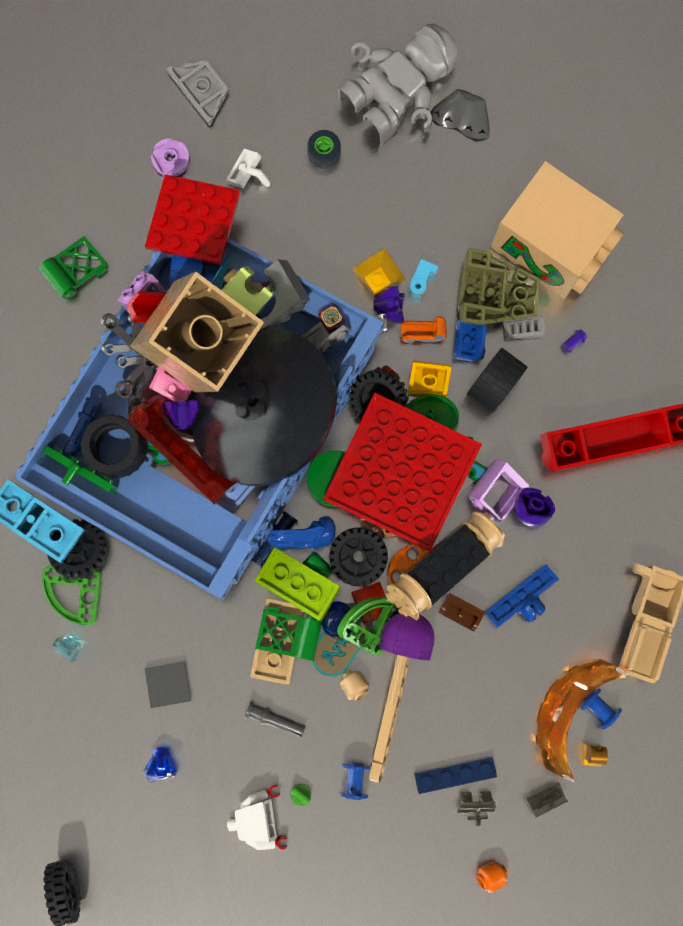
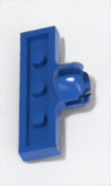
[485,564,559,629]

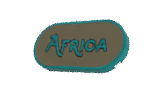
[312,603,373,676]

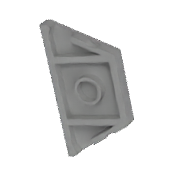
[166,60,229,125]

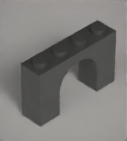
[255,259,310,331]

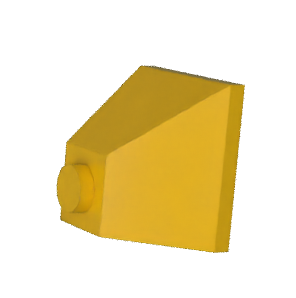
[353,248,405,299]

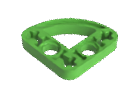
[42,565,101,626]
[337,597,399,655]

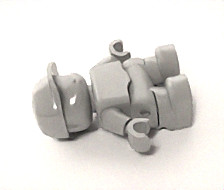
[338,23,459,145]

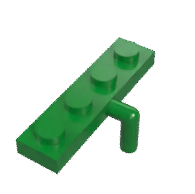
[43,446,117,495]

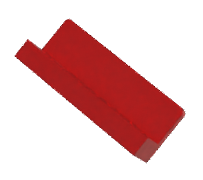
[127,291,166,323]

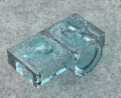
[53,634,84,662]

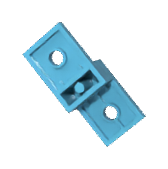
[0,479,85,564]

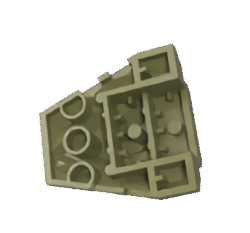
[457,248,540,325]

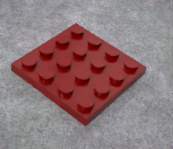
[145,174,241,265]

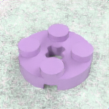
[151,138,189,176]

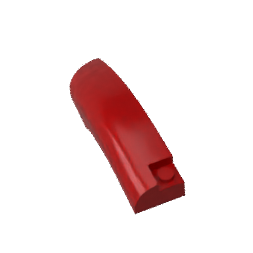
[540,404,683,471]

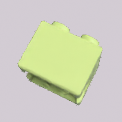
[222,266,275,315]

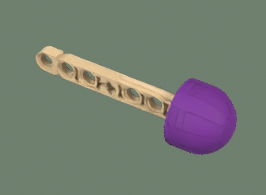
[369,613,435,783]

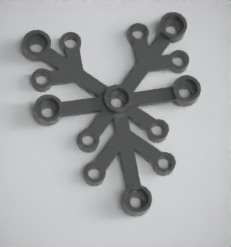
[101,313,159,421]

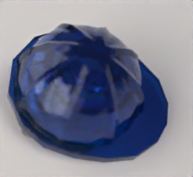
[322,601,353,640]

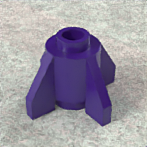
[373,286,405,322]
[165,400,199,429]

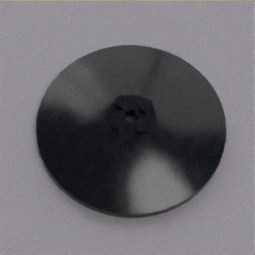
[191,329,337,486]

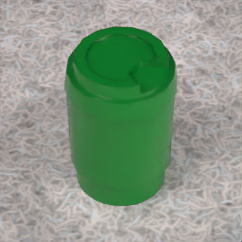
[303,552,333,578]

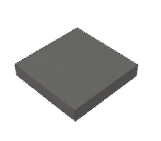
[145,661,191,708]

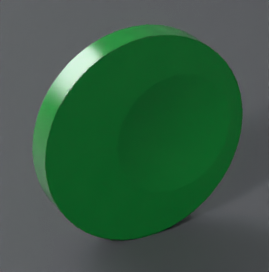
[407,394,459,431]
[307,450,346,507]

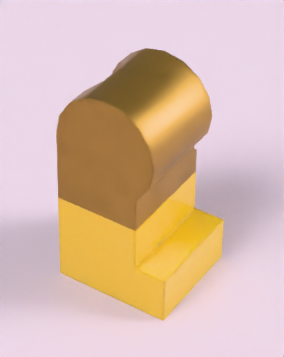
[582,743,608,766]

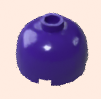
[514,488,555,527]

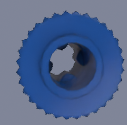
[581,689,622,730]
[340,763,370,800]

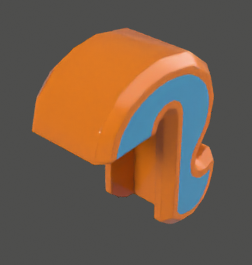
[401,316,447,343]

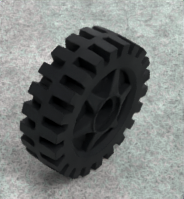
[349,369,409,422]
[47,519,108,580]
[329,527,388,586]
[43,860,81,926]

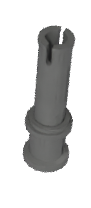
[244,701,306,738]

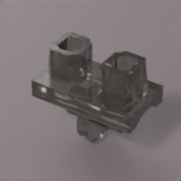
[526,782,568,817]
[458,791,496,826]

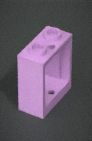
[117,271,167,328]
[468,459,529,522]

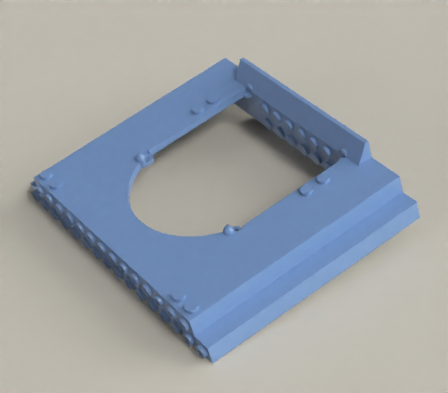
[15,238,384,600]

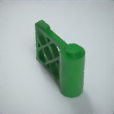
[38,236,108,299]
[255,606,322,661]

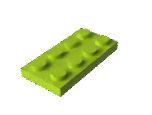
[255,548,341,621]

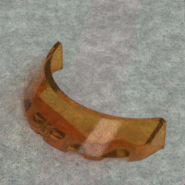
[536,659,628,783]

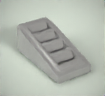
[503,316,545,340]

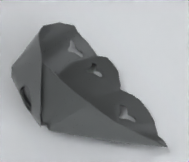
[430,89,490,139]

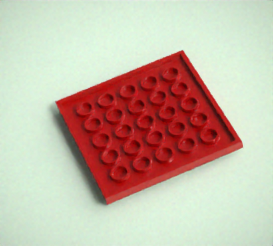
[323,393,482,551]

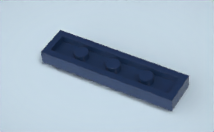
[414,756,497,794]

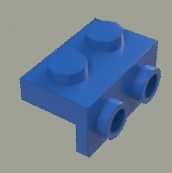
[454,320,487,362]

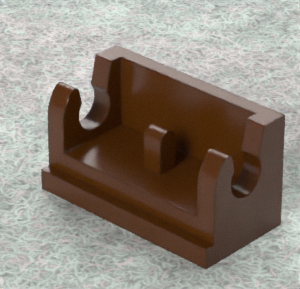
[439,593,485,632]

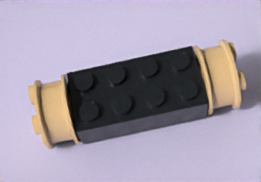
[386,511,505,620]

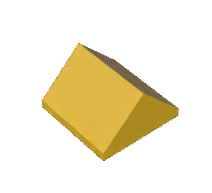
[408,360,452,397]

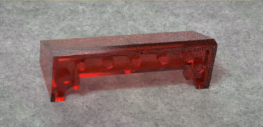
[126,394,237,505]

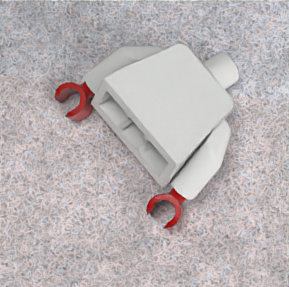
[227,785,287,850]

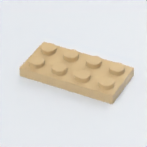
[250,598,304,685]

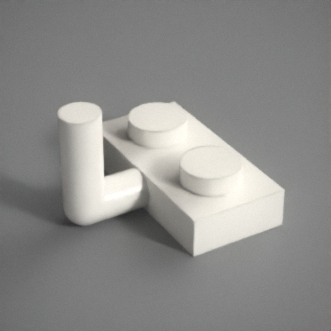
[226,149,271,188]

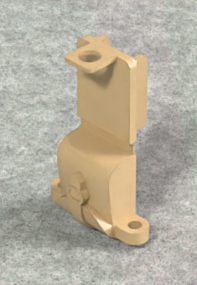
[619,564,683,683]

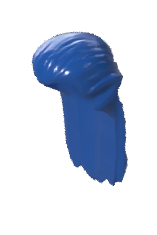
[267,516,336,549]

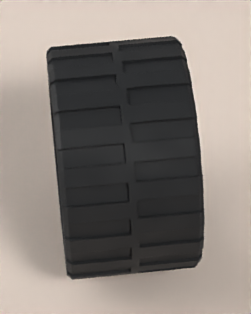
[467,348,528,413]
[81,414,147,478]

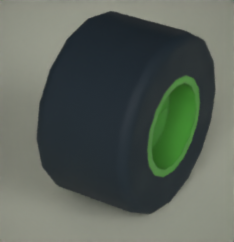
[307,130,341,168]

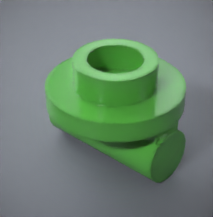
[290,785,311,806]

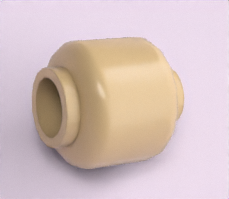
[340,670,369,701]

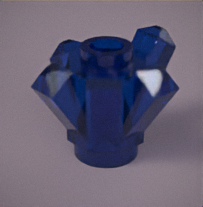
[143,747,177,782]

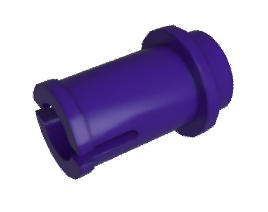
[562,329,588,353]

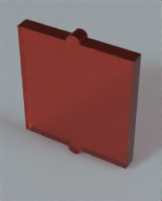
[351,582,386,625]

